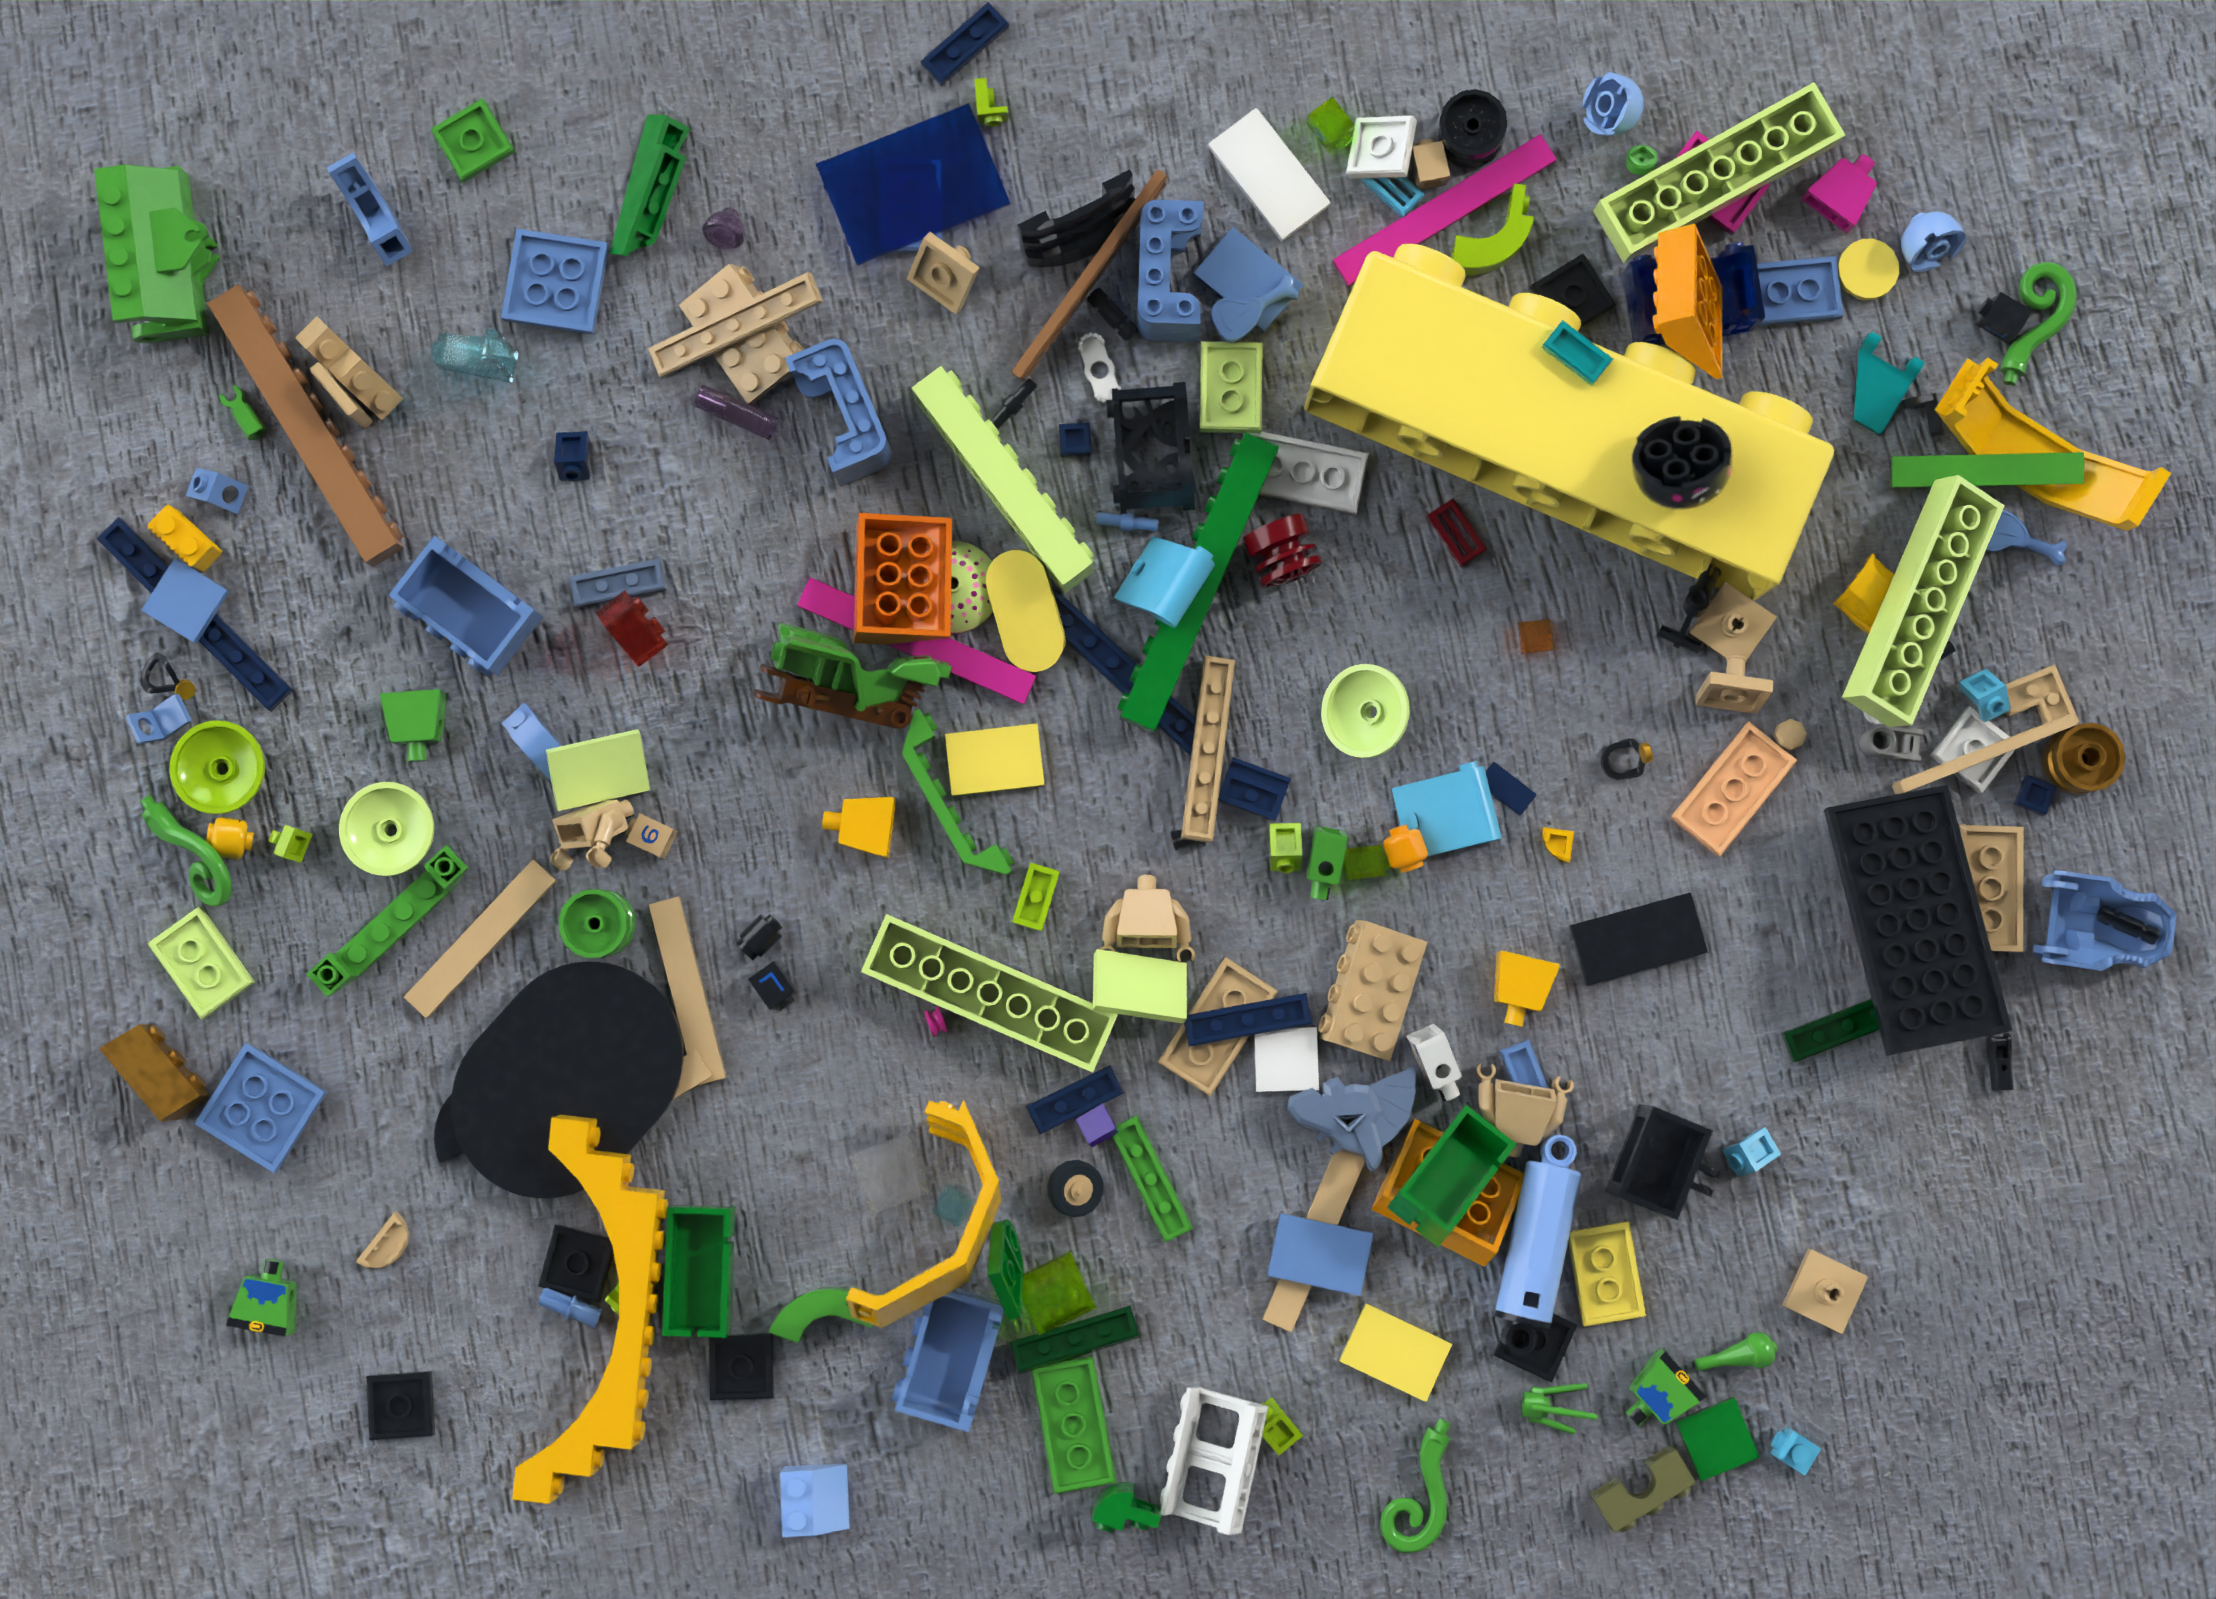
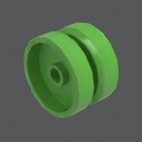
[559,889,636,958]

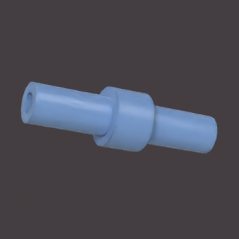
[1096,512,1158,532]

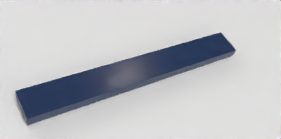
[96,517,293,712]
[1051,585,1196,757]

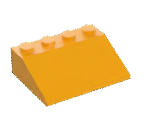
[1653,224,1722,379]
[1371,1119,1524,1267]

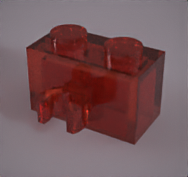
[595,590,668,667]

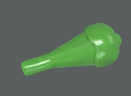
[1695,1332,1777,1371]

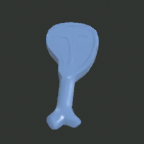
[1211,275,1299,343]
[1985,509,2067,566]

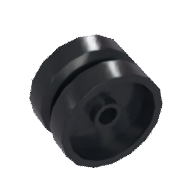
[1438,89,1508,169]

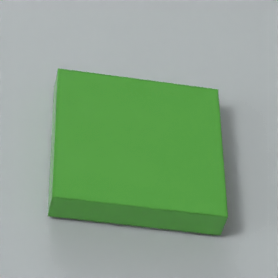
[430,98,515,183]

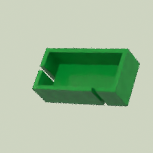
[1387,1105,1517,1247]
[662,1205,736,1338]

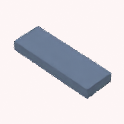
[569,558,667,608]

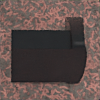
[1902,392,1944,437]

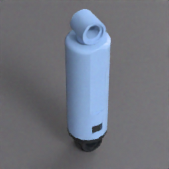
[1494,1135,1581,1355]

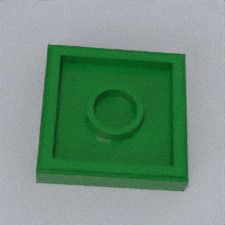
[1675,1397,1760,1481]

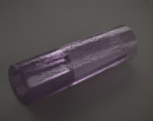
[694,385,778,440]

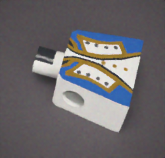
[1405,1024,1462,1101]

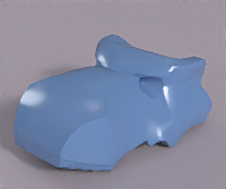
[2033,870,2176,971]

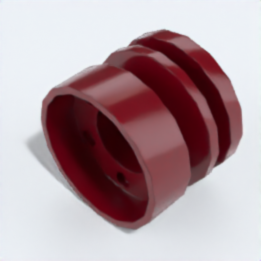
[1243,513,1323,588]

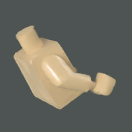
[550,800,634,871]
[1100,875,1195,963]
[1476,1064,1574,1157]

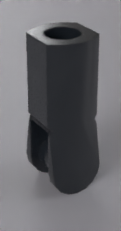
[1986,1033,2014,1091]

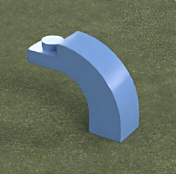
[327,152,413,267]

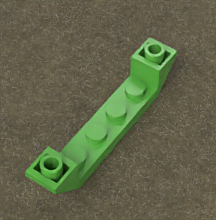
[902,709,1014,876]
[306,845,469,997]

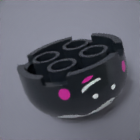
[1632,416,1732,510]

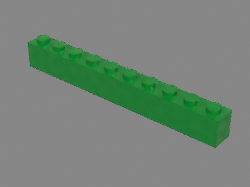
[1117,432,1279,734]

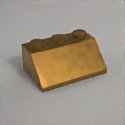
[99,1024,209,1122]

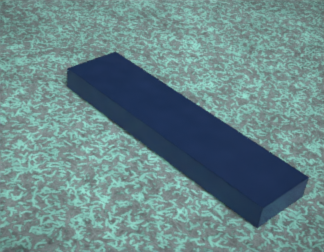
[1184,993,1312,1047]

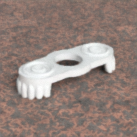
[1078,333,1121,404]

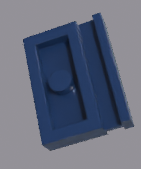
[1218,757,1291,822]

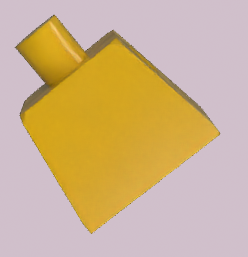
[822,797,896,858]
[1494,950,1560,1027]

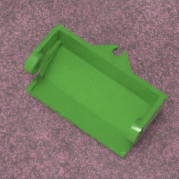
[94,164,220,343]

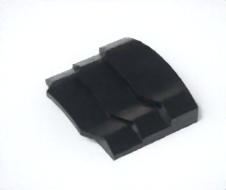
[1017,170,1135,267]

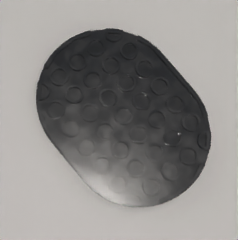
[451,962,684,1198]

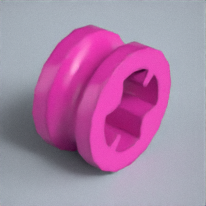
[924,1006,949,1037]

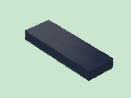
[920,2,1009,87]
[1026,1065,1124,1135]

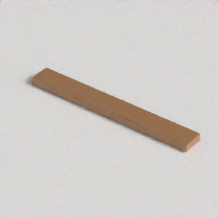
[1011,169,1169,381]

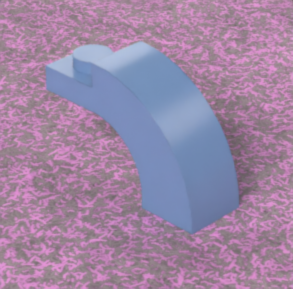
[501,702,563,781]

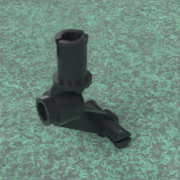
[1657,564,1722,654]

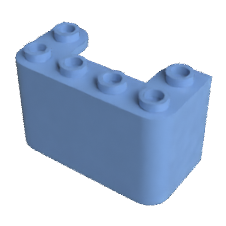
[1137,200,1204,342]
[785,339,892,487]
[388,535,543,677]
[891,1288,1004,1432]

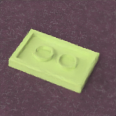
[1199,341,1263,433]
[546,729,650,811]
[147,907,255,1019]
[1093,949,1187,1024]

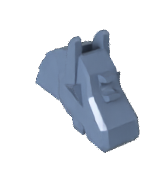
[1286,1066,1416,1172]

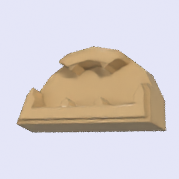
[356,1211,409,1268]

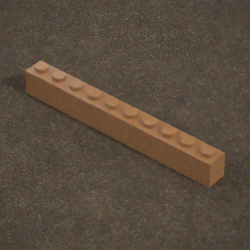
[207,284,404,567]

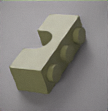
[1589,1445,1696,1533]

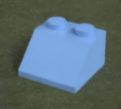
[780,1464,850,1537]

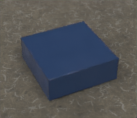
[1059,422,1091,457]
[2014,775,2057,816]

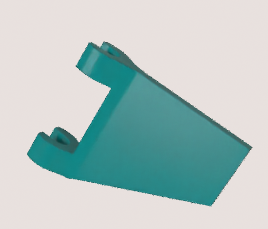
[1853,331,1925,436]

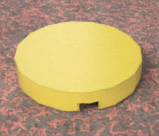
[1837,239,1900,301]

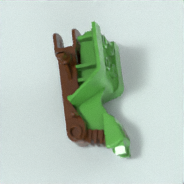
[753,622,952,729]

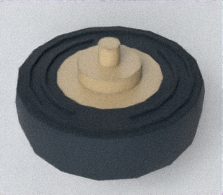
[1047,1160,1104,1217]

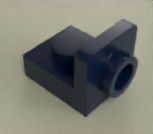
[554,431,591,482]

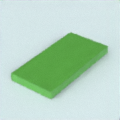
[1032,1355,1116,1494]

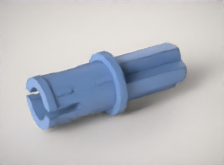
[538,1288,603,1328]

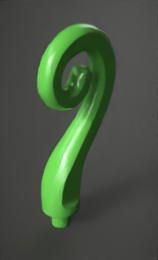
[2000,262,2077,386]
[140,795,232,907]
[1380,1418,1451,1553]

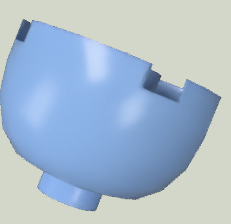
[1582,72,1644,136]
[1901,212,1967,272]

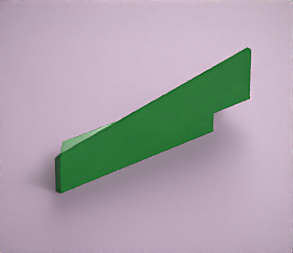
[610,114,690,257]

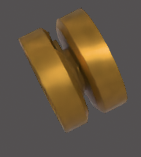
[2042,722,2126,795]

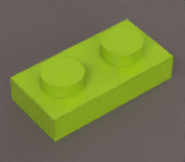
[1012,862,1060,931]

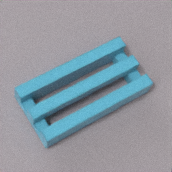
[1359,177,1424,218]

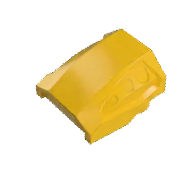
[1833,553,1894,635]

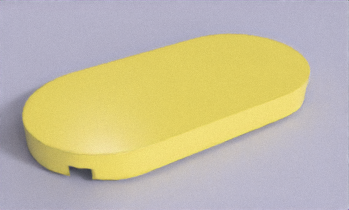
[986,549,1066,672]

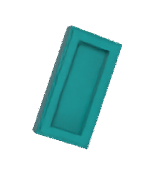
[1541,320,1613,386]

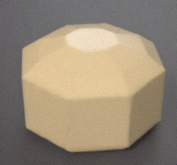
[1773,719,1807,751]

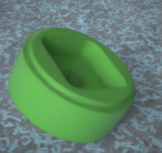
[1626,145,1658,176]

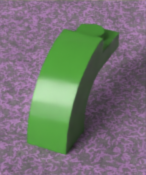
[769,1287,873,1343]

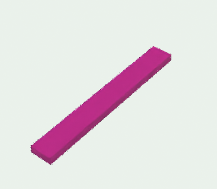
[1332,134,1557,288]
[797,578,1036,705]

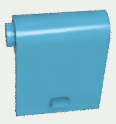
[1114,536,1215,628]
[1392,761,1502,856]

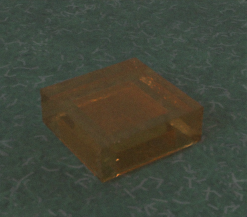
[1518,619,1554,654]

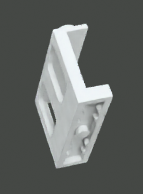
[1160,1387,1268,1535]

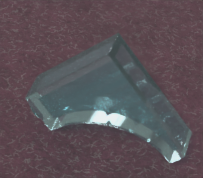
[431,329,518,383]

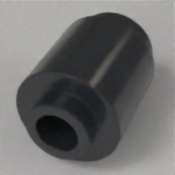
[736,914,783,961]

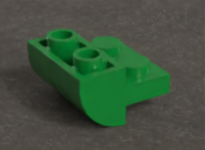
[1092,1482,1161,1533]

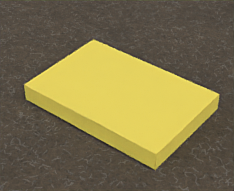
[945,723,1045,796]
[1568,1221,1646,1327]
[1339,1303,1452,1402]

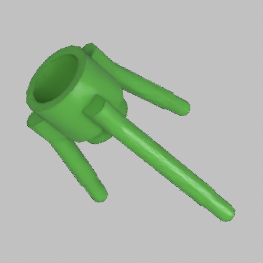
[1521,1383,1598,1434]

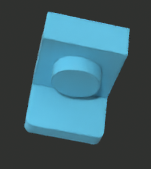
[1959,668,2011,722]
[1723,1127,1781,1177]
[1770,1426,1821,1476]

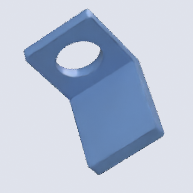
[186,467,248,514]
[126,694,192,744]

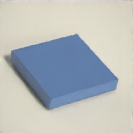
[141,558,230,644]

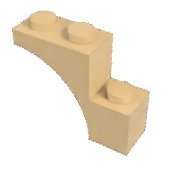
[295,316,404,420]

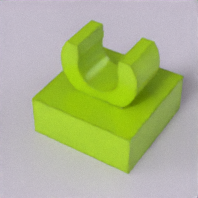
[268,825,313,863]

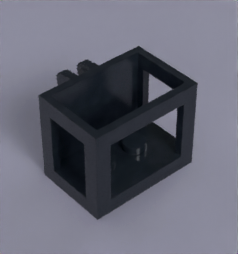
[1605,1104,1721,1220]

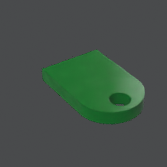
[988,1219,1024,1320]

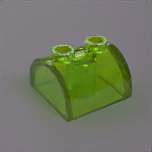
[1022,1250,1097,1335]

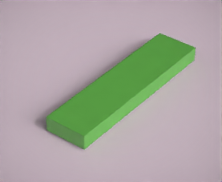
[1112,1115,1193,1243]

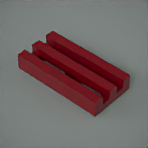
[1426,498,1487,568]

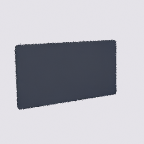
[1486,762,1536,815]

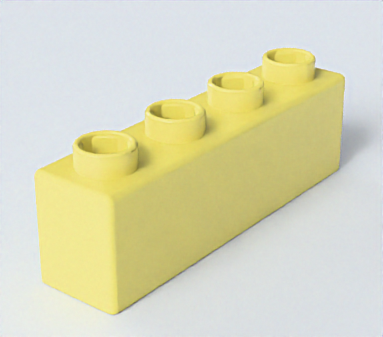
[1304,244,1834,601]

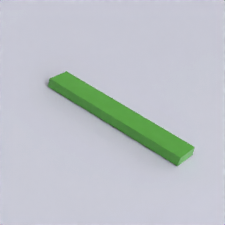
[1891,452,2084,488]

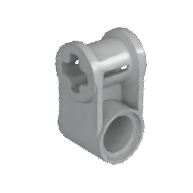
[1859,726,1924,762]

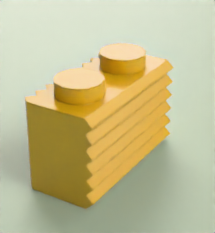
[148,505,223,572]

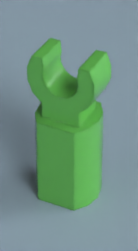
[219,385,267,440]

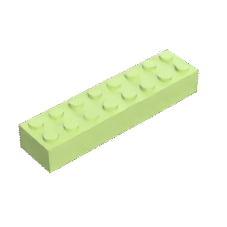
[1593,82,1845,263]
[911,366,1094,594]
[1842,475,2004,727]
[861,914,1118,1073]

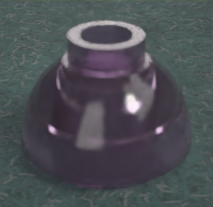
[702,208,745,250]

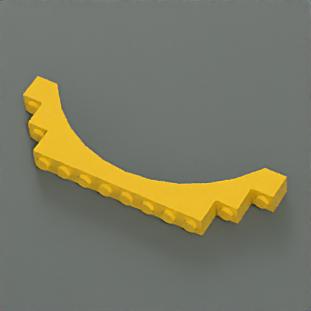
[512,1115,668,1504]

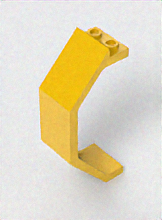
[1935,358,2171,531]
[846,1099,1002,1328]

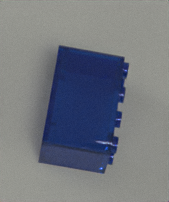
[1622,242,1765,345]

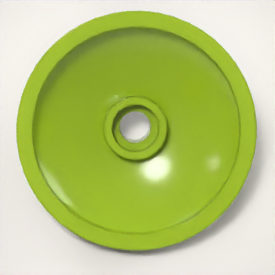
[170,720,265,814]

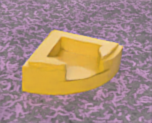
[1541,827,1574,863]

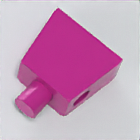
[1800,154,1877,234]

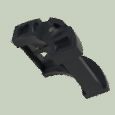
[1106,382,1195,514]

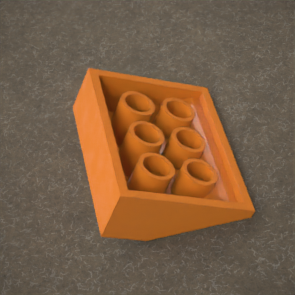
[853,513,952,645]

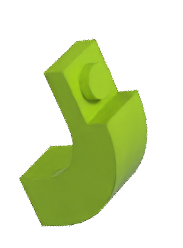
[1451,183,1534,276]

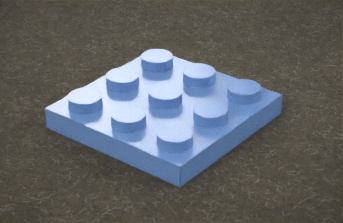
[501,228,609,335]
[194,1043,328,1173]

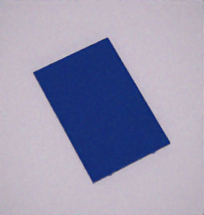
[816,103,1011,266]

